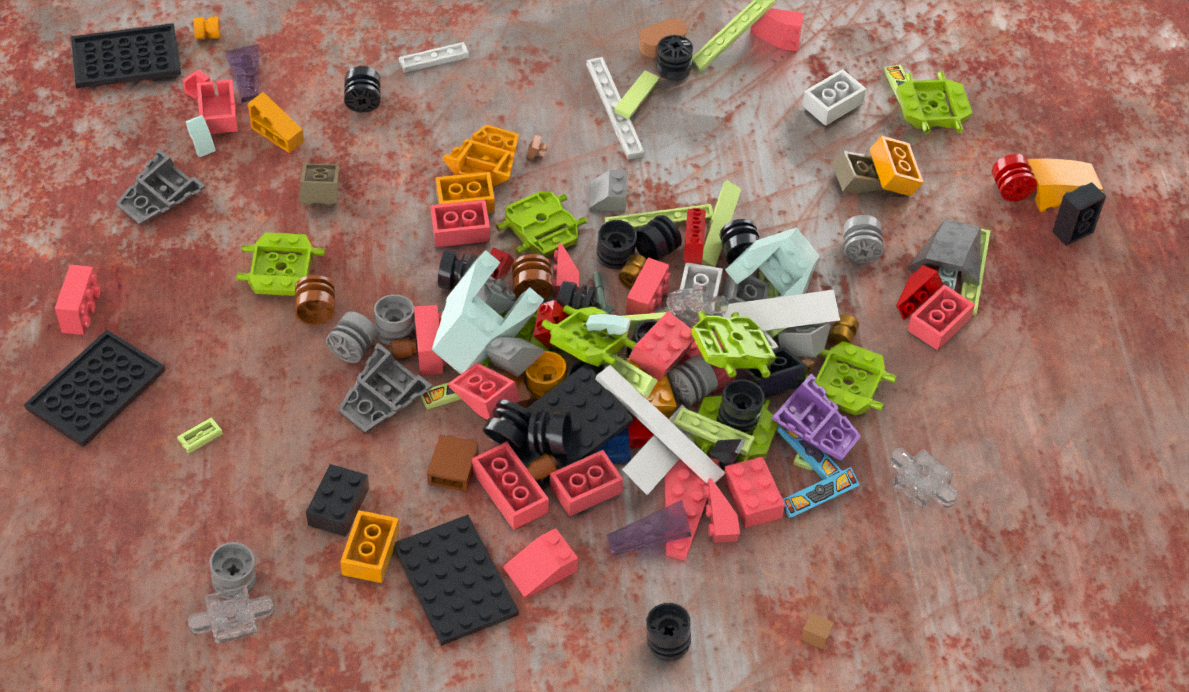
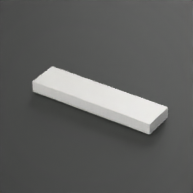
[399,42,469,73]

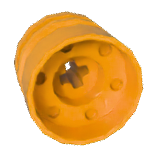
[526,351,567,401]

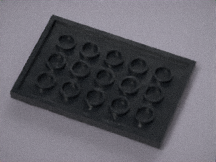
[71,23,181,89]
[24,330,165,447]
[499,363,634,490]
[394,515,519,646]

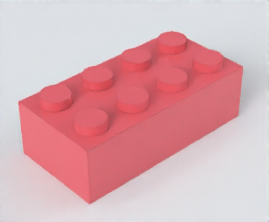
[472,442,549,530]

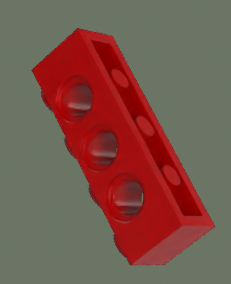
[683,208,706,264]

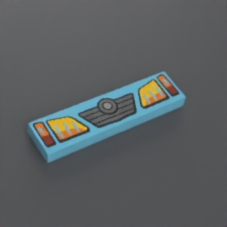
[777,425,842,480]
[783,467,859,518]

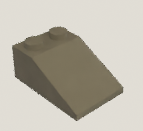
[831,150,883,194]
[300,163,339,206]

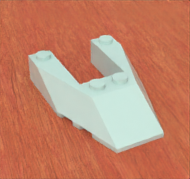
[725,228,820,297]
[432,250,544,374]

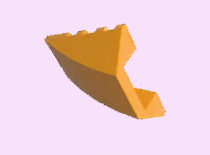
[443,124,519,188]
[1027,159,1103,213]

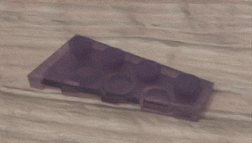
[225,44,259,102]
[607,500,692,556]

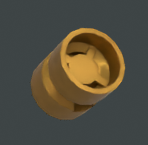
[618,254,647,289]
[828,314,859,347]

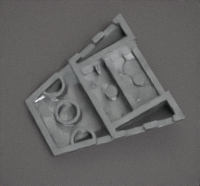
[116,148,206,225]
[907,219,981,285]
[338,343,433,433]

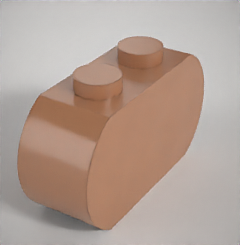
[639,18,687,58]

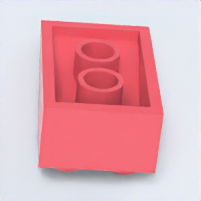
[750,8,804,52]
[448,363,520,420]
[503,528,578,599]

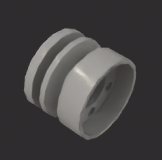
[843,215,884,264]
[374,294,415,345]
[326,311,378,363]
[667,355,718,407]
[210,542,256,598]

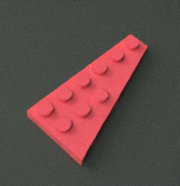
[664,458,721,561]

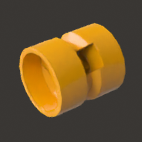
[194,17,220,40]

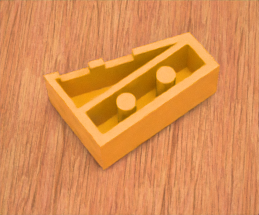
[248,92,304,153]

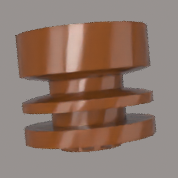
[512,254,553,301]
[295,275,335,325]

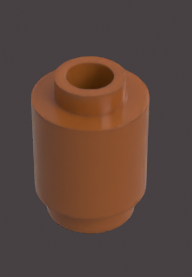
[387,338,417,360]
[527,453,558,481]

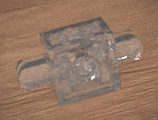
[655,285,729,329]
[890,448,958,509]
[188,585,274,644]

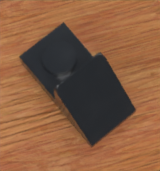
[711,439,745,471]

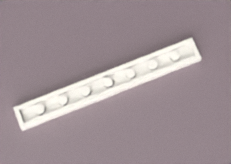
[586,57,645,160]
[595,365,725,483]

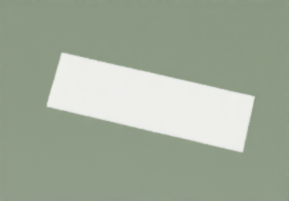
[721,290,840,331]
[622,405,695,495]

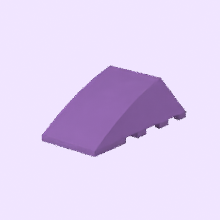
[771,373,861,461]

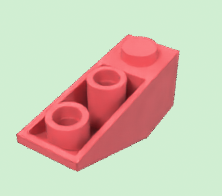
[553,243,579,298]
[704,478,740,543]

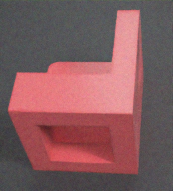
[183,69,210,100]

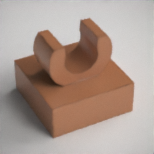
[526,134,548,160]

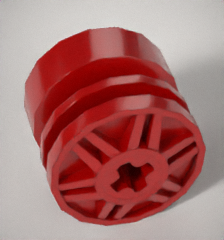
[991,154,1037,202]

